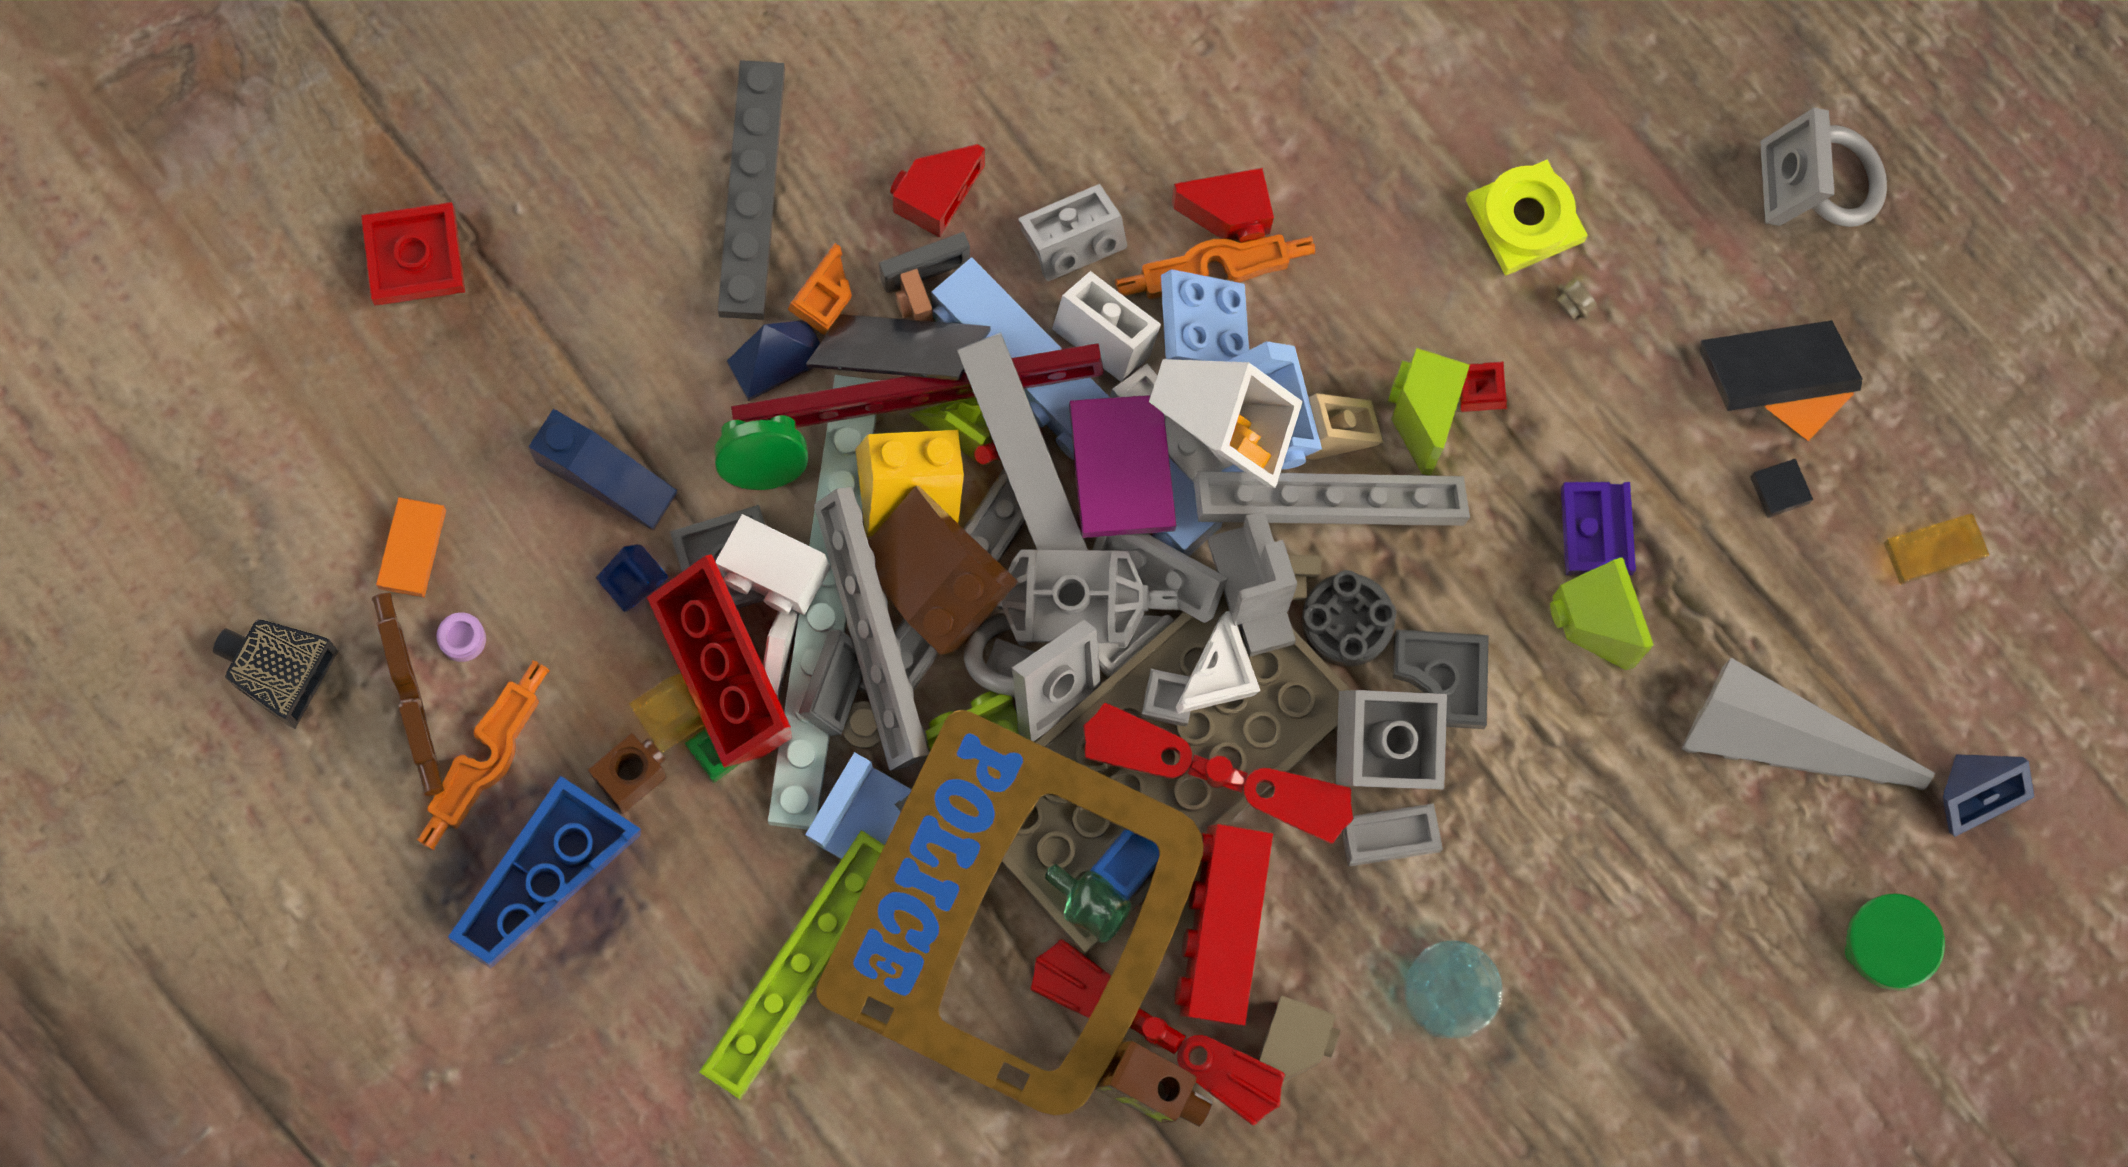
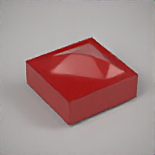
[1460,361,1507,412]

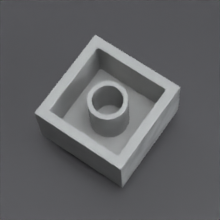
[1336,690,1447,789]

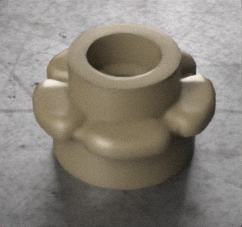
[1556,278,1597,320]

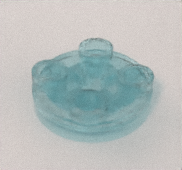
[1405,941,1502,1039]

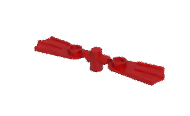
[1083,703,1354,844]
[1030,939,1285,1126]

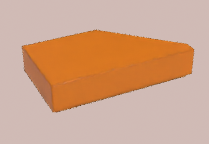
[787,243,852,335]

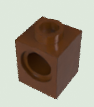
[588,733,667,814]

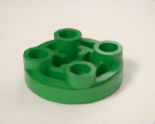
[714,415,808,490]
[1844,893,1945,991]

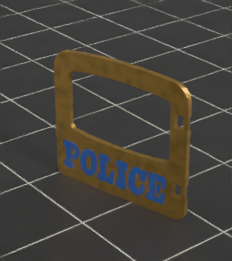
[816,710,1203,1116]

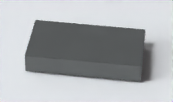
[879,232,970,293]
[798,630,863,736]

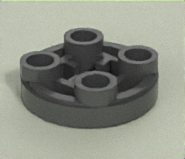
[1301,570,1397,666]

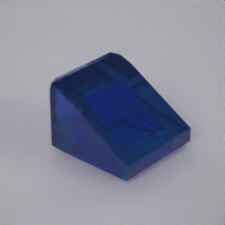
[596,544,668,612]

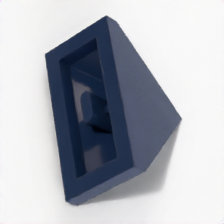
[727,320,820,401]
[1943,754,2035,837]

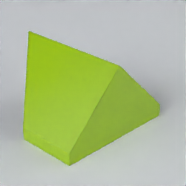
[909,397,993,465]

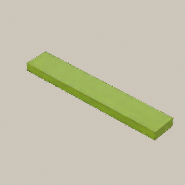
[699,830,885,1100]

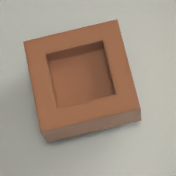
[895,269,933,321]

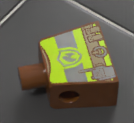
[1095,1040,1212,1127]

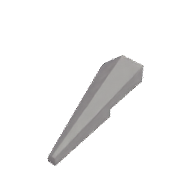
[1681,658,1935,790]

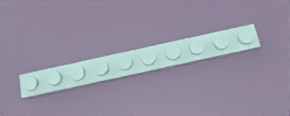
[768,375,880,830]

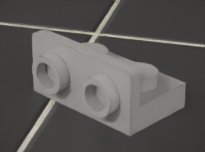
[1018,184,1127,281]

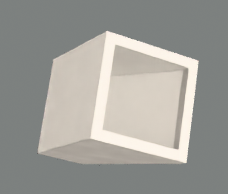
[1149,359,1303,488]

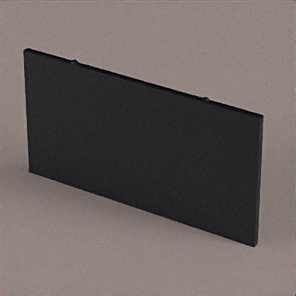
[806,314,991,380]

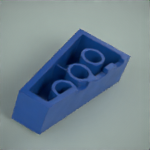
[448,776,641,969]

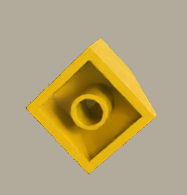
[855,430,964,539]

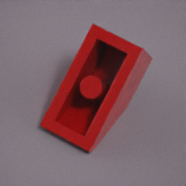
[890,144,985,238]
[1172,168,1274,243]

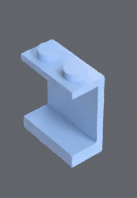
[1221,341,1322,472]
[805,752,912,859]

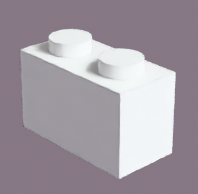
[1052,271,1161,382]
[716,514,831,615]

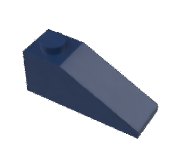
[528,409,678,530]

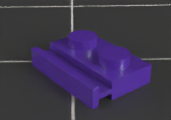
[1561,482,1636,576]

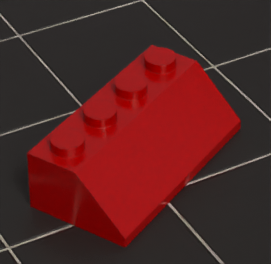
[647,554,792,768]

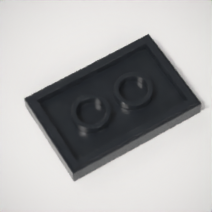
[1700,320,1863,411]

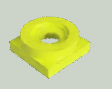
[1465,159,1588,276]

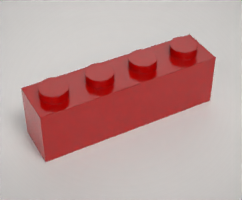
[1175,824,1273,1026]

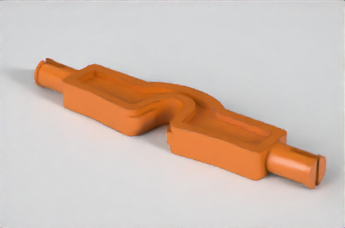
[1115,234,1315,299]
[417,660,550,851]

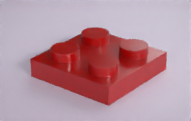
[361,202,466,306]

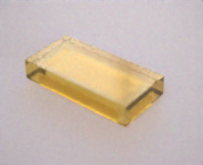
[1884,513,1990,585]

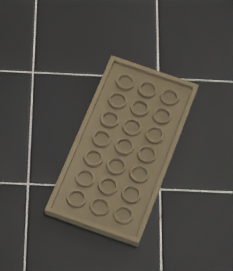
[1001,592,1351,955]

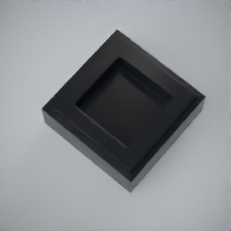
[1750,458,1813,518]

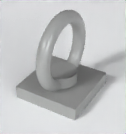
[1760,108,1887,227]
[964,612,1101,741]

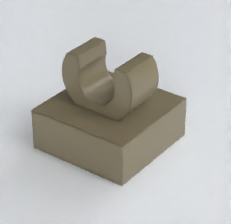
[1288,555,1321,600]

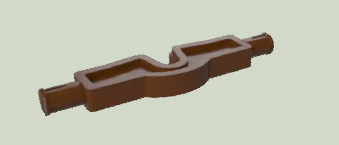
[372,593,444,796]

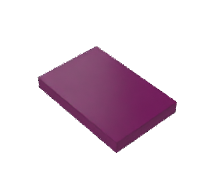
[1069,395,1177,538]

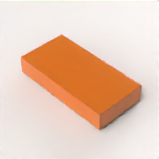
[376,497,446,598]

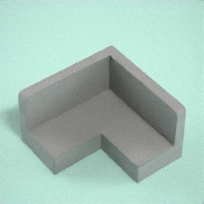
[1208,511,1297,626]

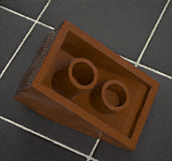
[868,486,1018,655]

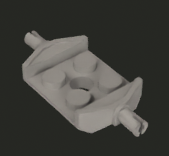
[997,550,1178,648]

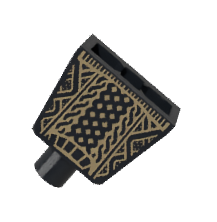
[213,619,338,729]

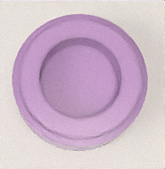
[437,613,486,662]

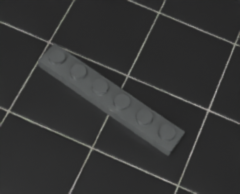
[718,60,785,320]

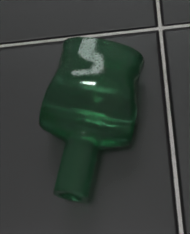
[1045,864,1131,943]

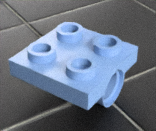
[1161,269,1249,362]

